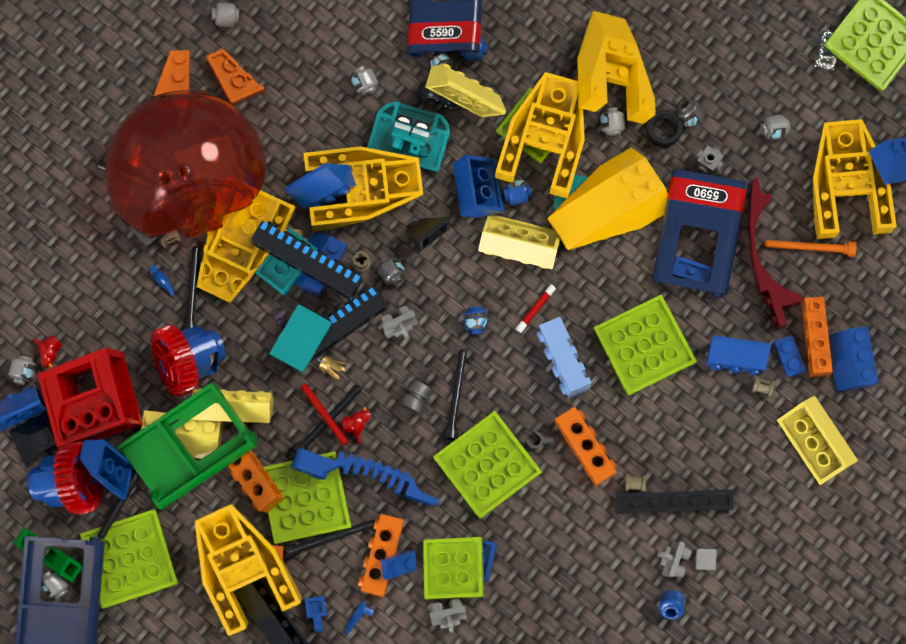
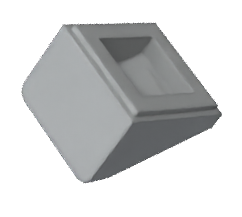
[696,549,717,570]

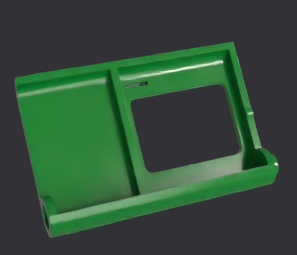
[117,382,258,510]

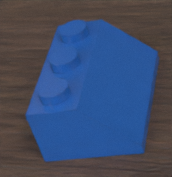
[869,137,906,185]
[453,155,504,218]
[285,163,356,209]
[294,232,348,298]
[828,326,879,392]
[706,335,771,375]
[0,386,47,431]
[80,440,133,500]

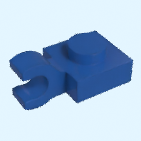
[305,596,327,633]

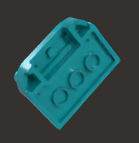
[367,102,450,173]

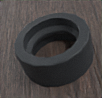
[646,110,683,147]

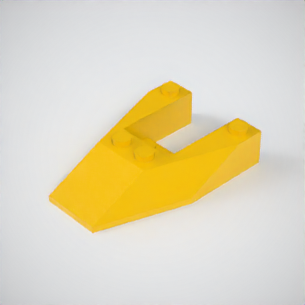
[577,11,656,124]
[495,72,585,199]
[813,119,897,239]
[304,146,423,232]
[195,504,302,636]

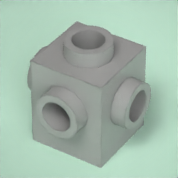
[695,146,724,175]

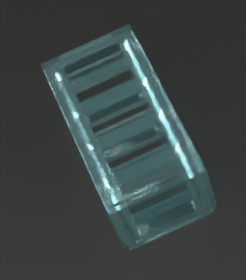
[815,30,837,70]

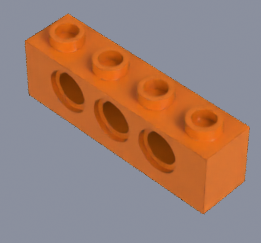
[801,296,833,378]
[554,407,617,487]
[228,436,285,513]
[358,514,404,598]

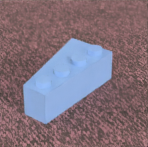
[536,317,592,399]

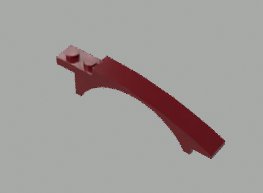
[748,177,803,330]

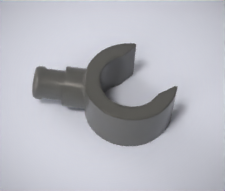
[526,431,553,450]

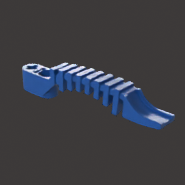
[291,448,439,506]

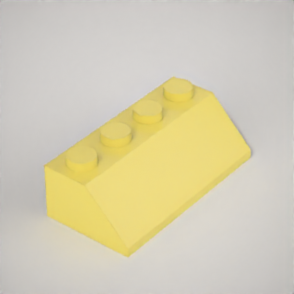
[425,63,506,118]
[478,215,560,269]
[192,389,274,423]
[777,396,858,485]
[141,410,224,459]

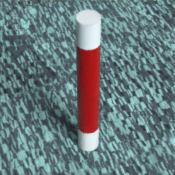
[515,284,556,333]

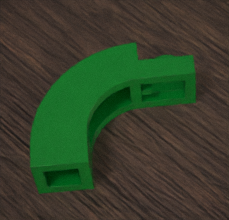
[13,527,83,582]

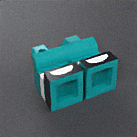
[391,113,433,156]

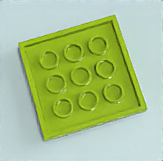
[824,0,906,92]
[593,294,697,396]
[433,411,542,519]
[264,451,352,545]
[80,509,179,609]

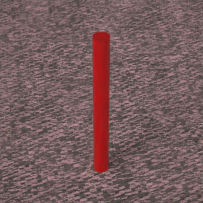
[301,383,349,446]

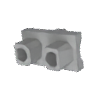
[381,306,418,339]
[657,541,692,577]
[430,598,467,633]

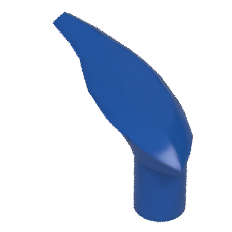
[150,265,174,297]
[345,601,374,635]

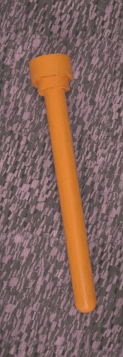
[764,240,856,257]

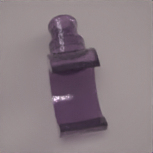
[271,308,286,329]

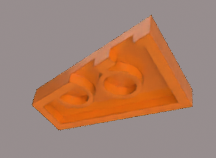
[206,49,265,106]
[151,50,190,106]

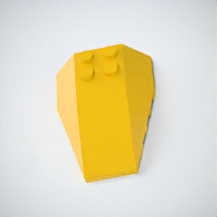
[548,148,668,250]
[196,175,296,303]

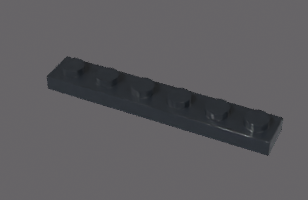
[615,490,734,514]

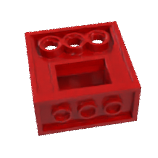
[38,348,143,448]

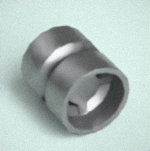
[399,380,433,415]

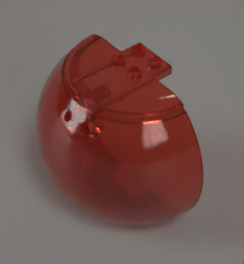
[105,90,266,238]

